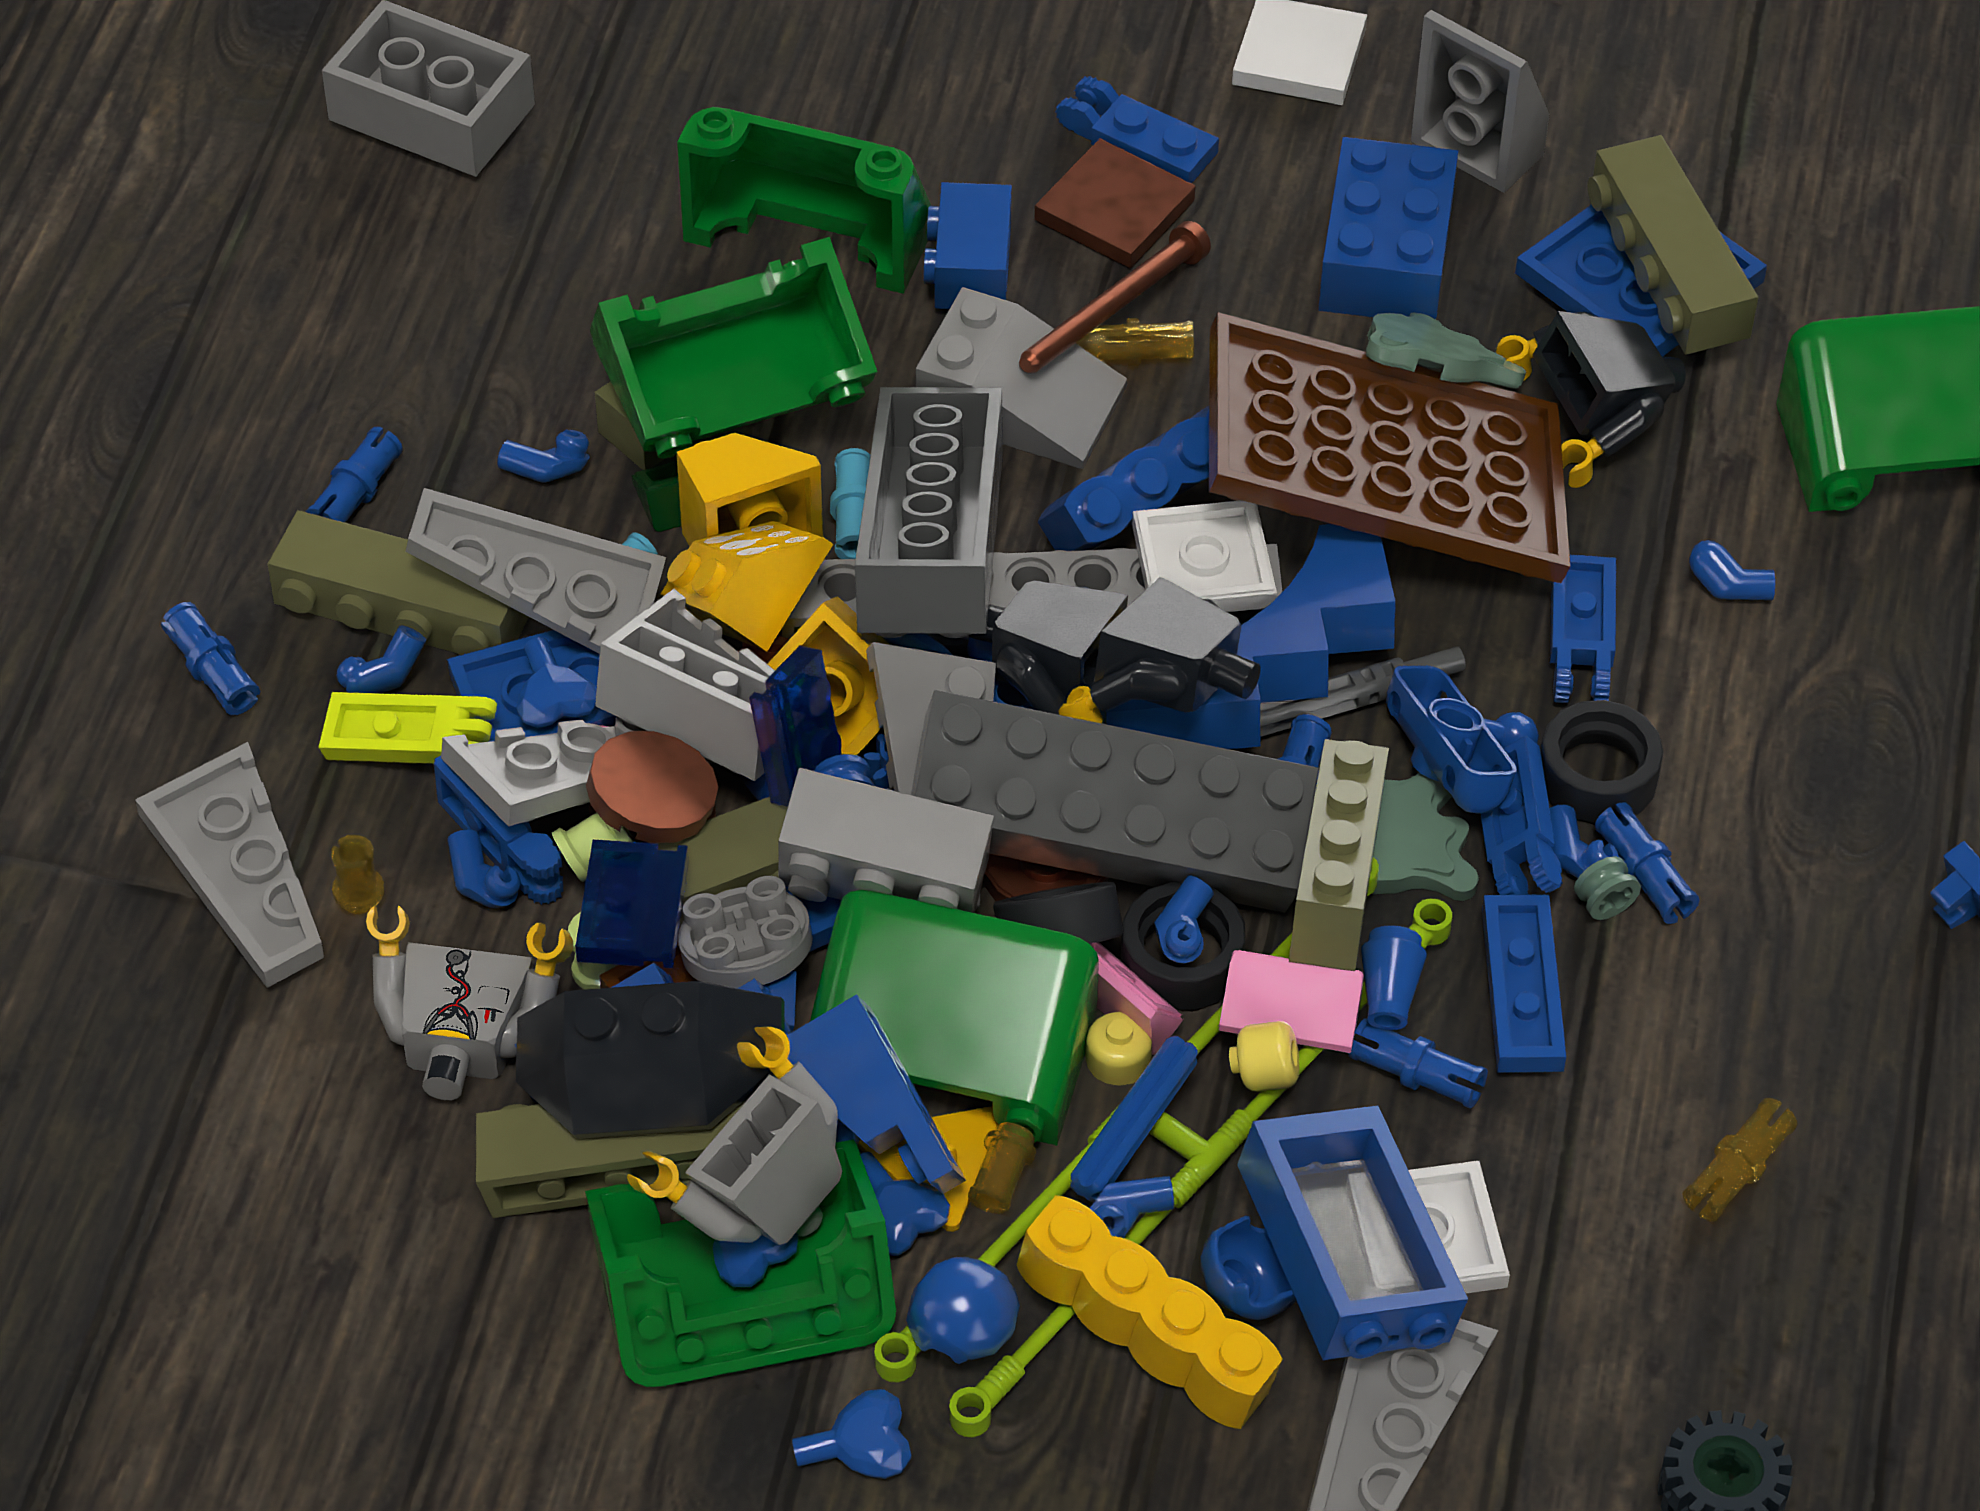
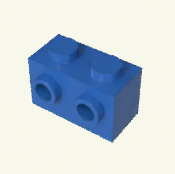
[924,182,1012,309]

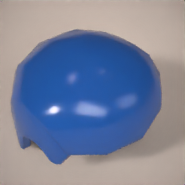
[1201,1216,1297,1320]
[906,1257,1020,1364]

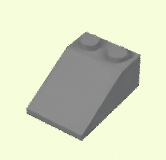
[1411,10,1549,193]
[916,287,1127,469]

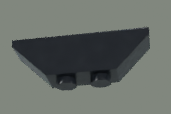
[516,981,785,1139]

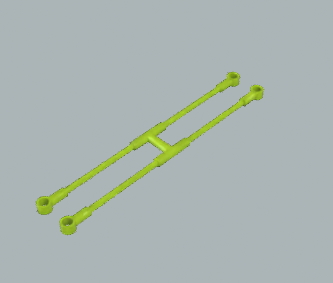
[874,857,1452,1437]

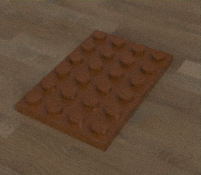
[1209,312,1571,583]

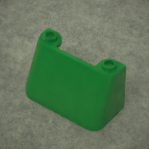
[677,107,931,294]
[590,237,878,458]
[1776,306,1980,512]
[810,890,1099,1146]
[585,1139,896,1387]

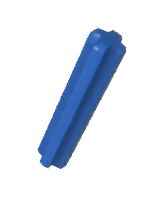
[1070,1036,1198,1202]

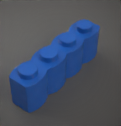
[1038,406,1209,551]

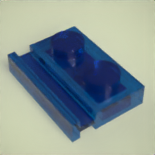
[749,645,842,807]
[575,839,689,968]

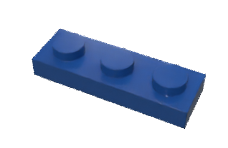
[1482,895,1566,1072]

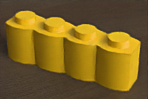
[1016,1195,1283,1429]

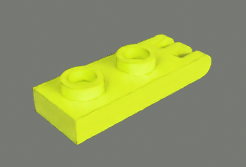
[318,692,497,764]

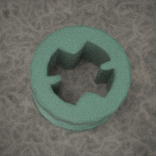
[1574,856,1641,920]

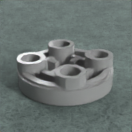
[678,876,813,988]

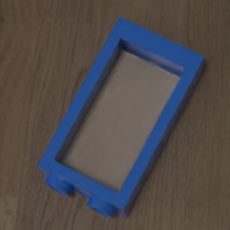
[1237,1106,1468,1360]

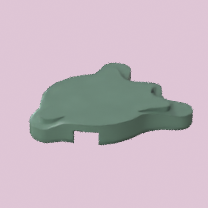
[1366,312,1526,388]
[1372,773,1479,901]

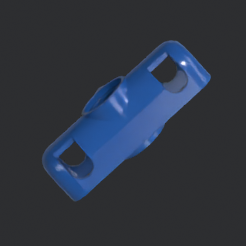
[1386,666,1539,814]

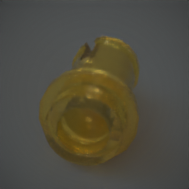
[331,835,384,914]
[968,1122,1036,1214]

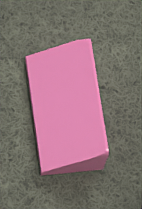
[1090,942,1183,1055]
[1219,950,1364,1053]

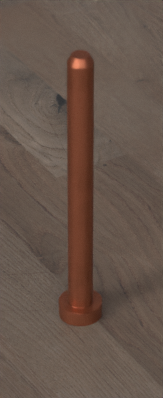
[1019,221,1211,373]

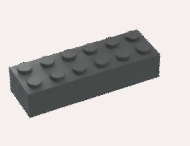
[855,387,1003,638]
[911,690,1319,913]

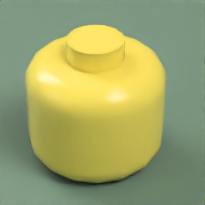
[1085,1012,1152,1086]
[1229,1021,1299,1091]

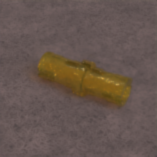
[1076,318,1194,365]
[1683,1098,1798,1221]

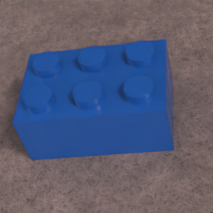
[1319,137,1459,319]

